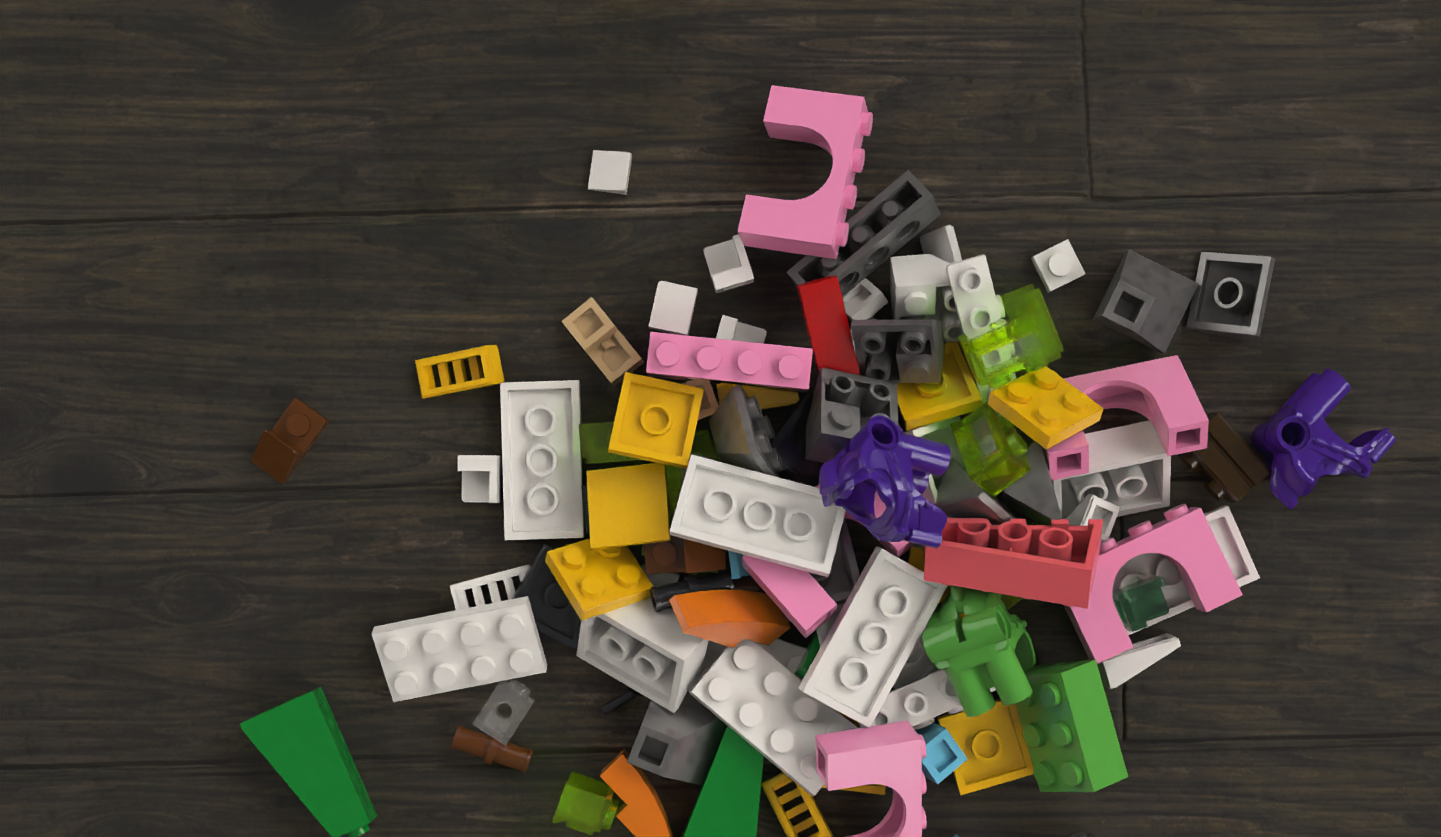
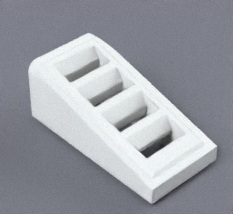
[450,564,530,610]
[1097,633,1181,690]

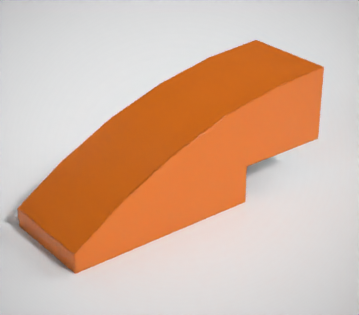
[669,590,791,648]
[600,748,673,837]

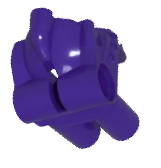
[1251,369,1396,510]
[819,415,951,548]

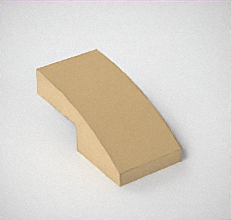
[561,297,644,387]

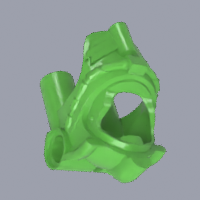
[922,585,1036,717]

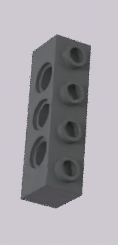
[787,170,941,297]

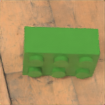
[1016,659,1128,792]

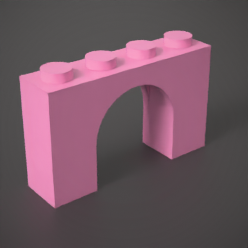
[737,85,873,259]
[646,332,813,393]
[1035,355,1209,481]
[741,485,916,638]
[1064,504,1243,664]
[815,720,927,837]

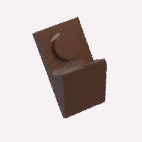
[251,398,330,484]
[644,535,726,574]

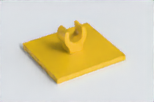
[586,463,671,550]

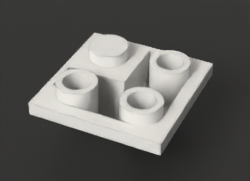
[890,254,965,343]

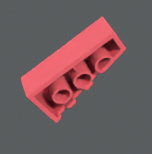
[924,518,1103,609]

